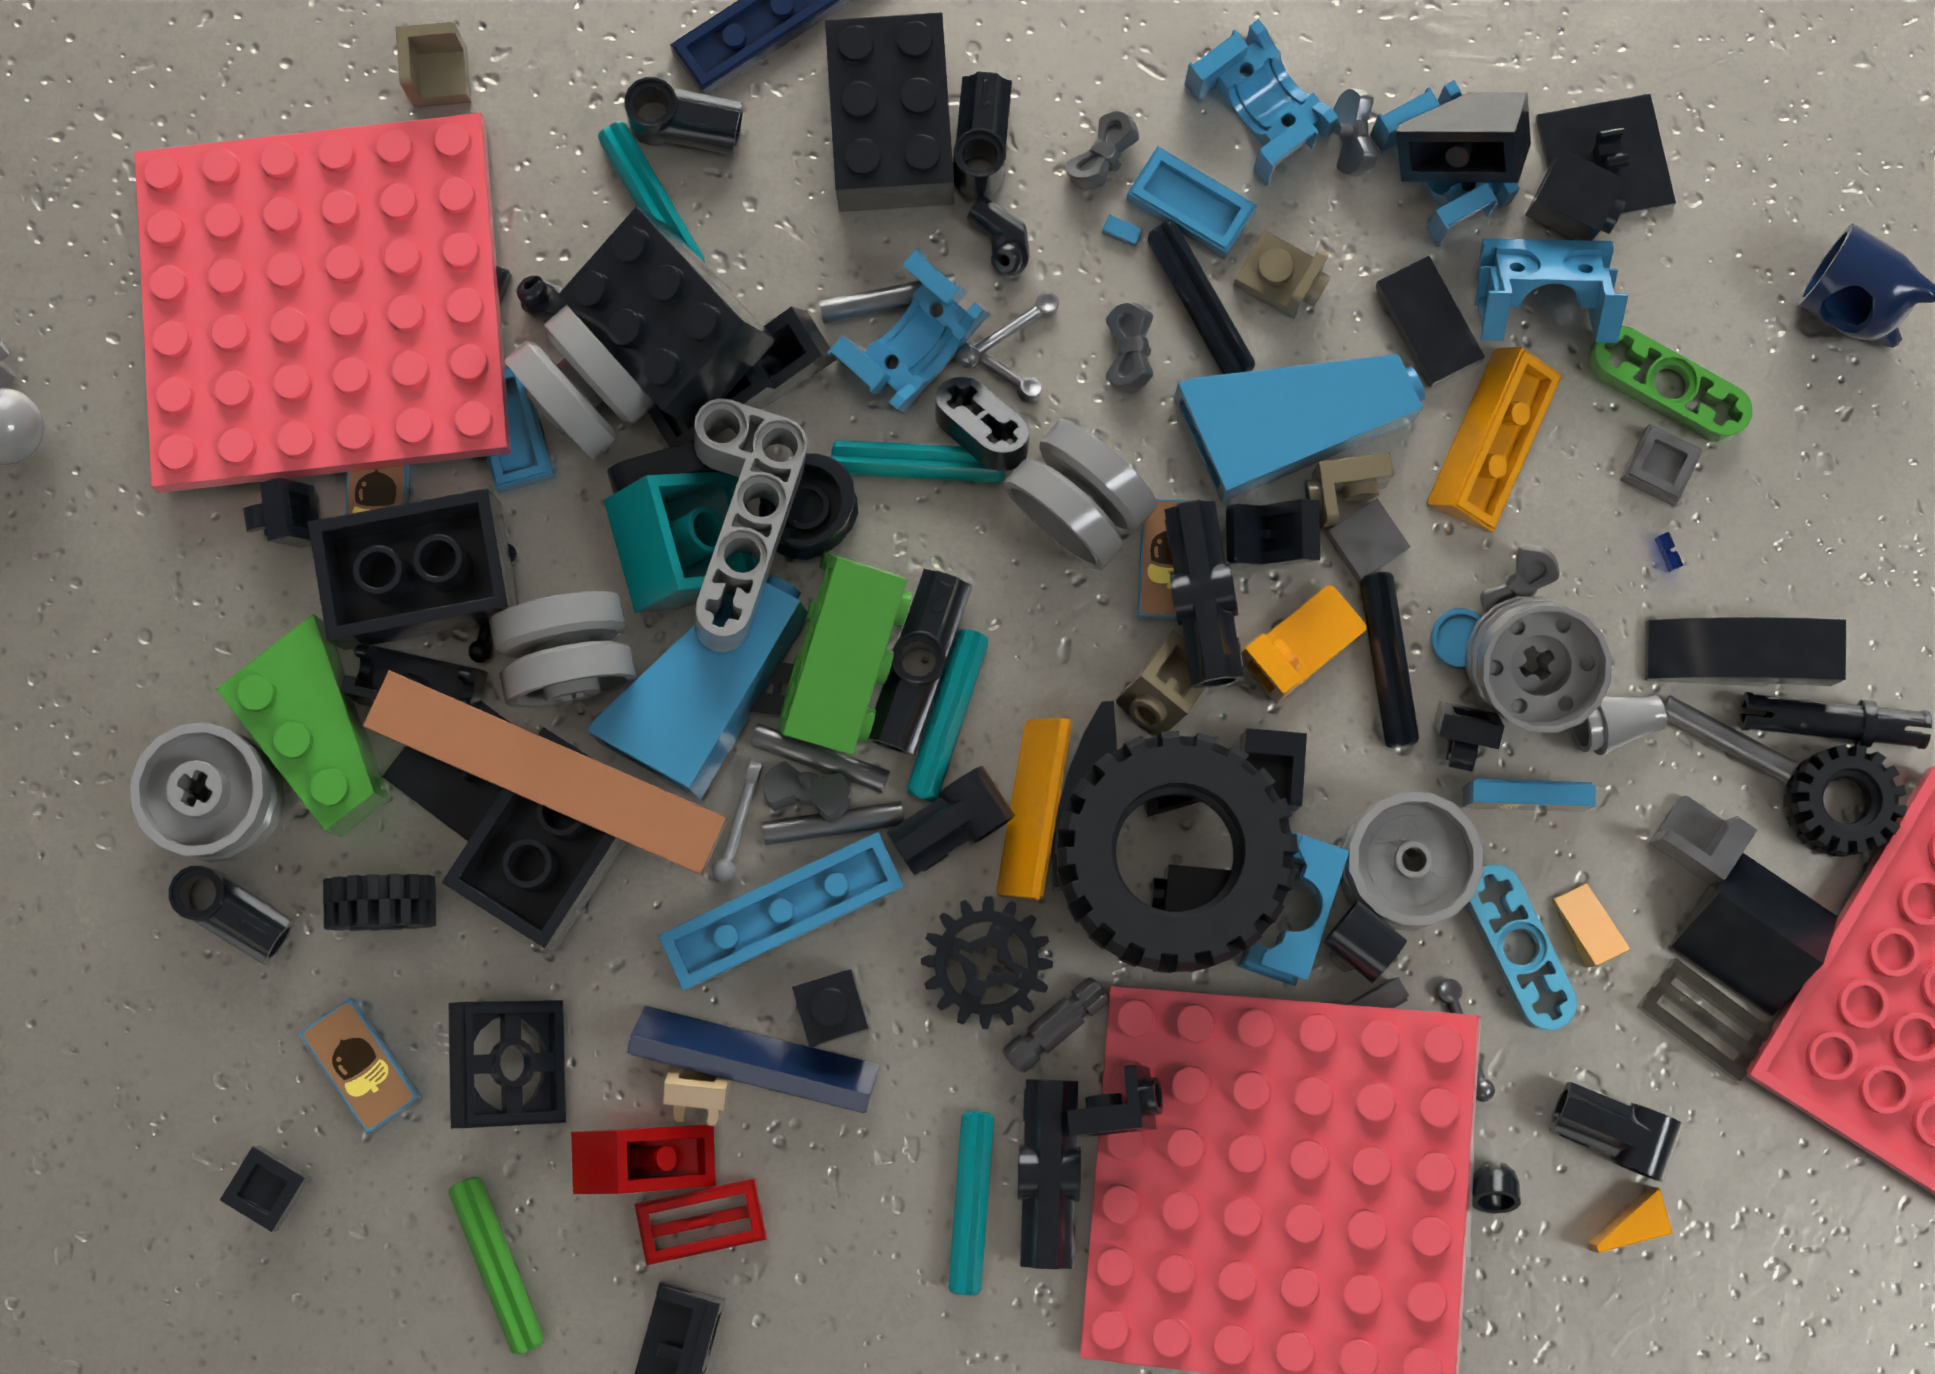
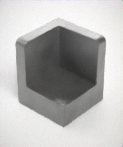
[1648,795,1757,884]

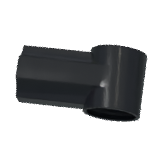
[953,71,1012,200]
[625,77,744,156]
[886,766,1016,877]
[169,866,295,965]
[1323,900,1407,983]
[1549,1082,1684,1182]

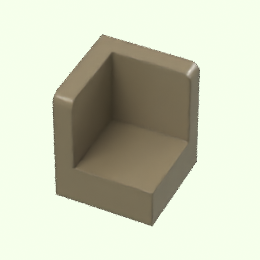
[396,22,471,108]

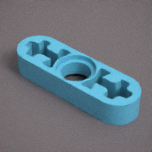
[1466,864,1577,1030]

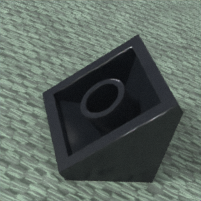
[1668,853,1838,1016]

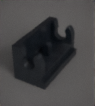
[340,644,488,709]
[634,1281,726,1374]

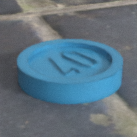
[1430,608,1482,669]

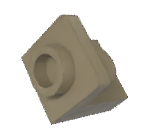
[1234,230,1331,319]
[1305,452,1394,530]
[1116,630,1205,736]

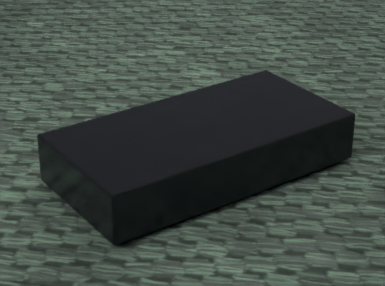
[1375,256,1485,388]

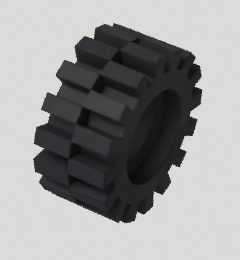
[1784,744,1907,857]
[323,874,436,931]

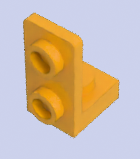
[1242,585,1367,704]

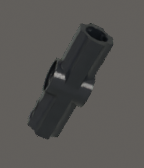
[1164,500,1244,688]
[868,569,973,756]
[1018,1079,1081,1269]

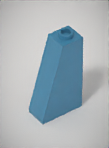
[1174,354,1425,503]
[587,575,807,800]

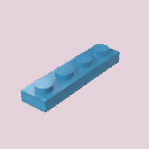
[658,832,905,991]

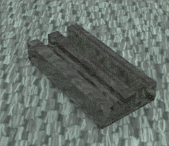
[1637,958,1773,1082]

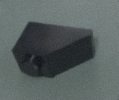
[1396,93,1531,183]

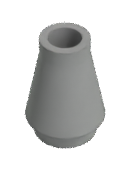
[1571,695,1667,755]

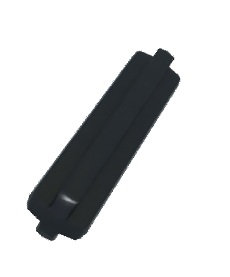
[1148,221,1255,374]
[1360,572,1419,748]

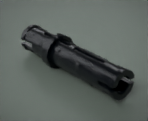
[1739,692,1932,750]

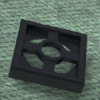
[448,1000,566,1129]

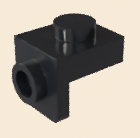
[1226,499,1320,567]

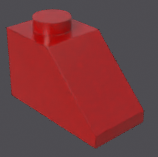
[571,1125,716,1194]

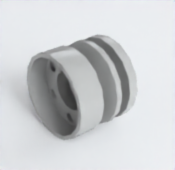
[1465,596,1612,733]

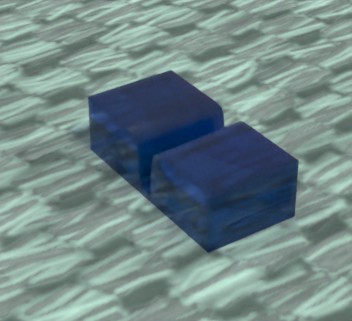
[1655,532,1684,573]

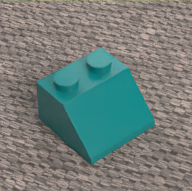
[604,471,767,613]

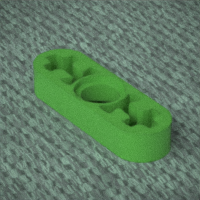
[1588,326,1752,442]

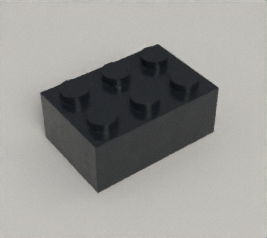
[825,12,955,212]
[558,206,776,426]
[308,488,518,650]
[441,727,626,952]

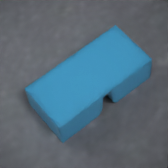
[1102,214,1143,247]

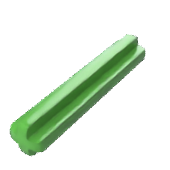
[448,1177,544,1355]

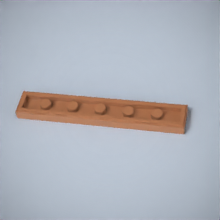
[363,670,728,876]

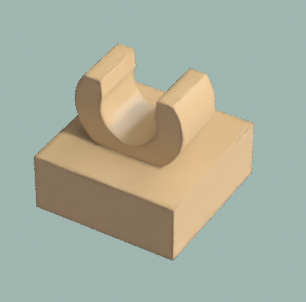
[663,1065,732,1126]

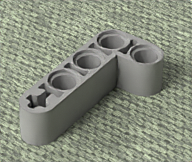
[694,399,807,653]

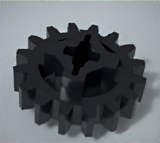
[921,896,1053,1030]

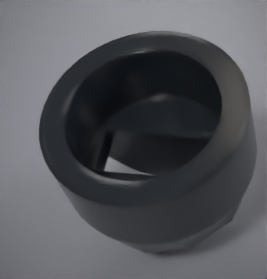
[1472,1162,1521,1214]

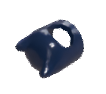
[1797,223,1935,348]

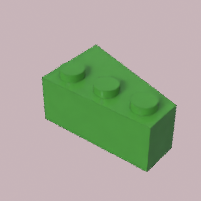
[777,551,912,755]
[216,614,390,837]

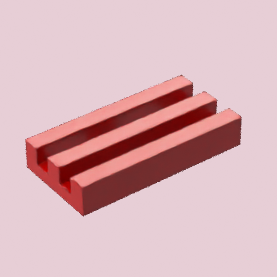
[634,1178,768,1265]

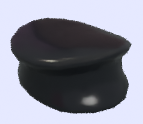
[758,453,859,560]

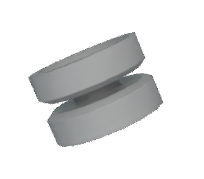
[504,305,655,460]
[1004,419,1158,571]
[489,591,637,707]
[129,722,285,863]
[1340,792,1483,930]

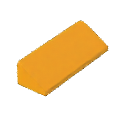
[1427,347,1562,532]
[996,718,1072,903]

